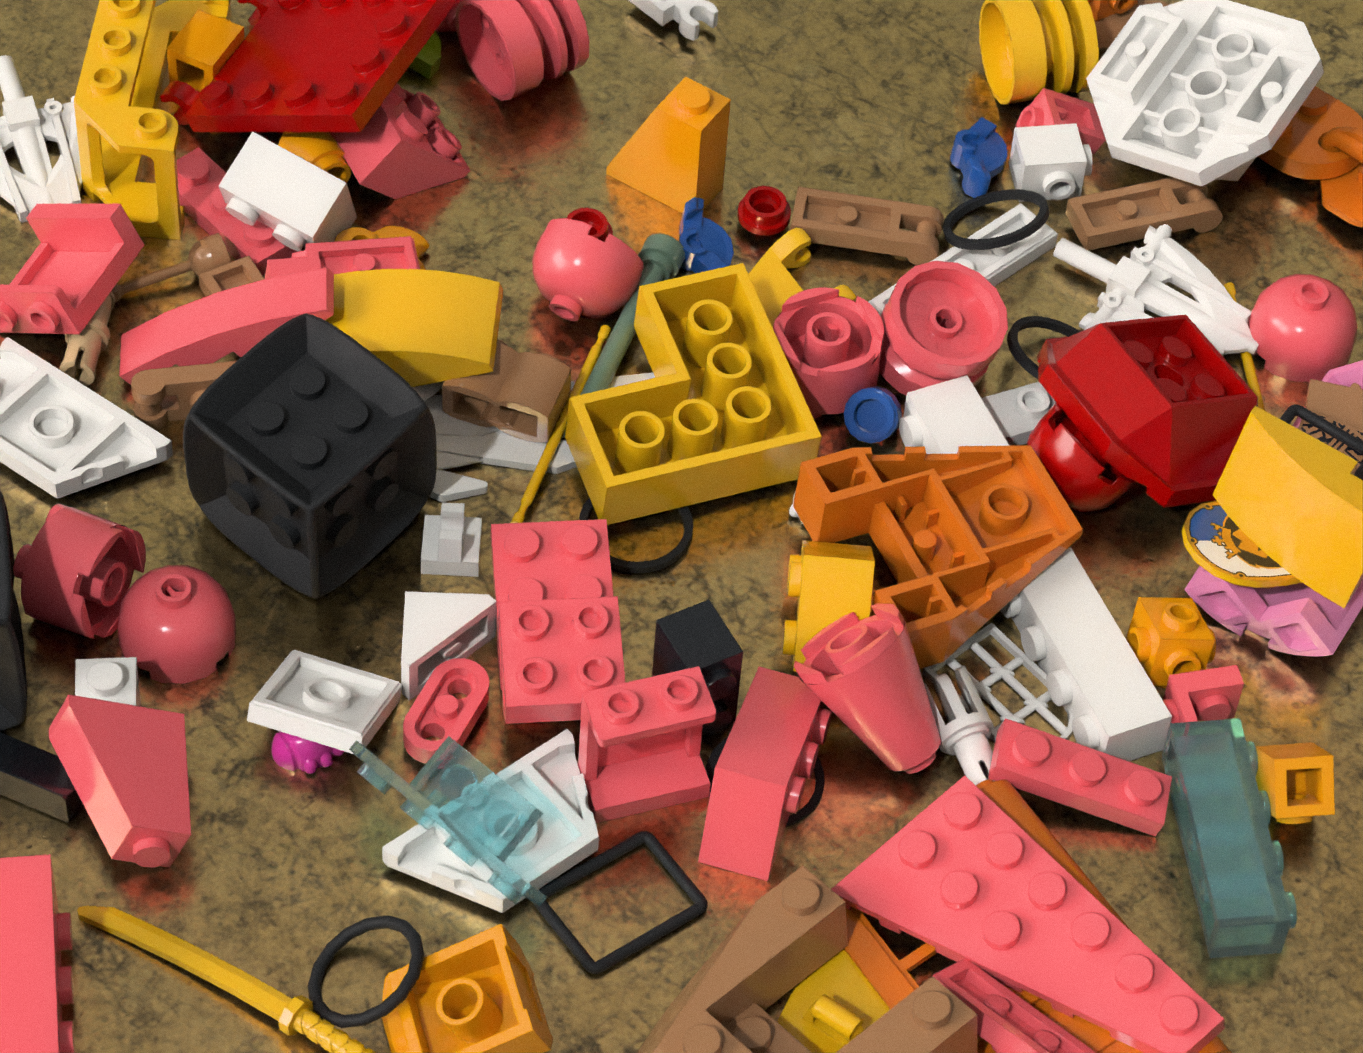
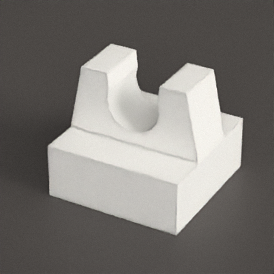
[421,502,482,577]

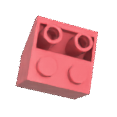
[330,83,471,199]

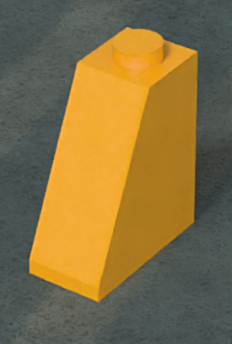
[606,76,731,213]

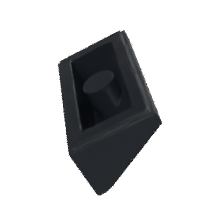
[0,732,82,823]

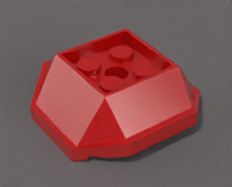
[1037,314,1258,508]

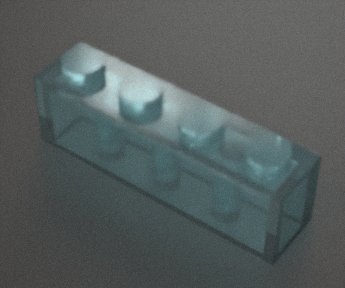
[1161,718,1297,959]

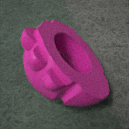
[271,731,344,774]

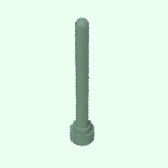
[566,233,685,423]

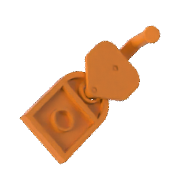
[1257,86,1363,227]

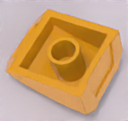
[382,924,553,1053]

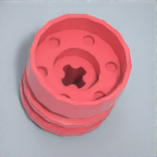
[456,0,590,101]

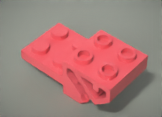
[490,519,626,724]

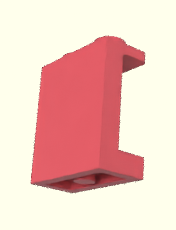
[0,204,144,334]
[578,666,716,823]

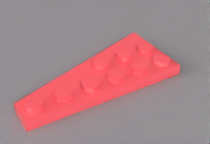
[831,776,1225,1053]

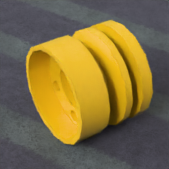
[979,0,1099,104]

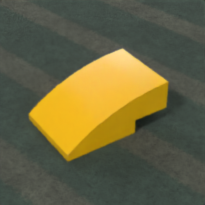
[325,269,504,387]
[1212,406,1363,608]

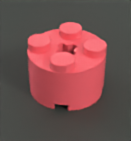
[773,287,884,419]
[13,504,146,639]

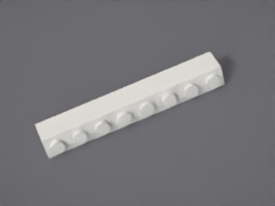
[899,375,1172,761]

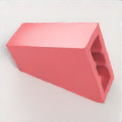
[49,694,191,868]

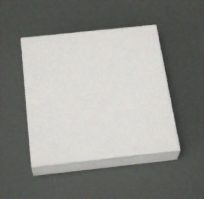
[247,650,403,756]

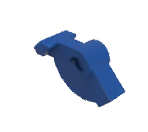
[950,117,1008,198]
[679,197,734,274]

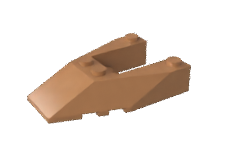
[637,866,978,1053]

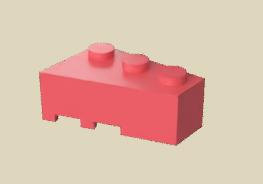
[698,666,832,881]
[0,854,75,1053]

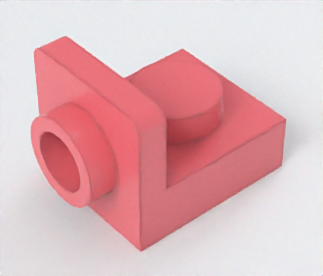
[1016,88,1106,154]
[1163,665,1244,754]

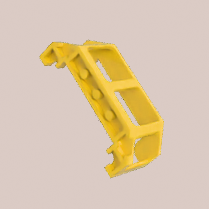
[74,0,231,240]

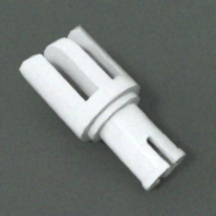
[924,665,994,785]

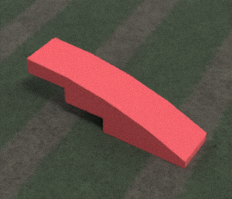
[119,267,334,385]

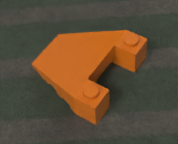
[793,445,1083,669]

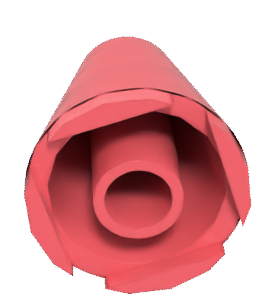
[794,603,941,774]

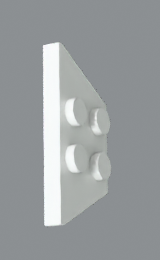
[0,337,173,499]
[382,729,599,913]

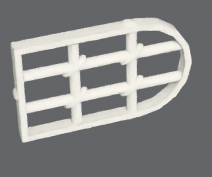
[923,623,1074,742]

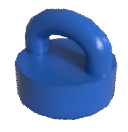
[844,386,902,443]

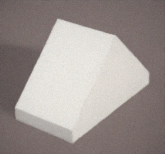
[401,591,497,700]

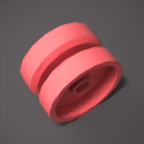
[874,261,1008,395]

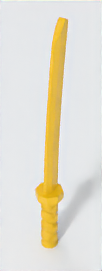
[77,906,377,1053]

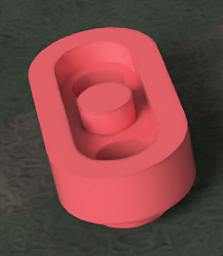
[403,658,489,764]

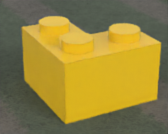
[782,540,875,672]

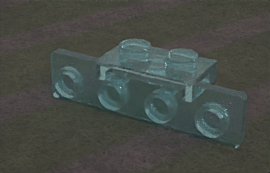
[349,736,547,907]

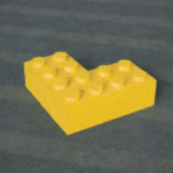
[565,263,822,525]

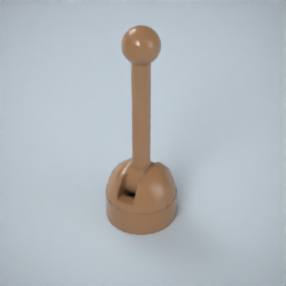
[112,233,231,303]

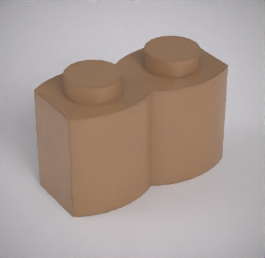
[442,339,571,443]

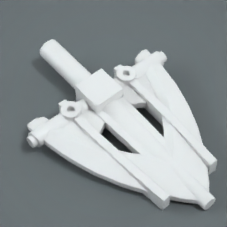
[0,55,83,223]
[1053,224,1259,358]

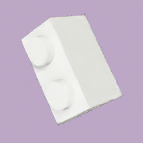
[219,131,357,251]

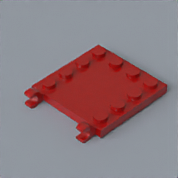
[159,0,457,132]

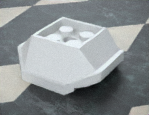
[1086,0,1324,187]

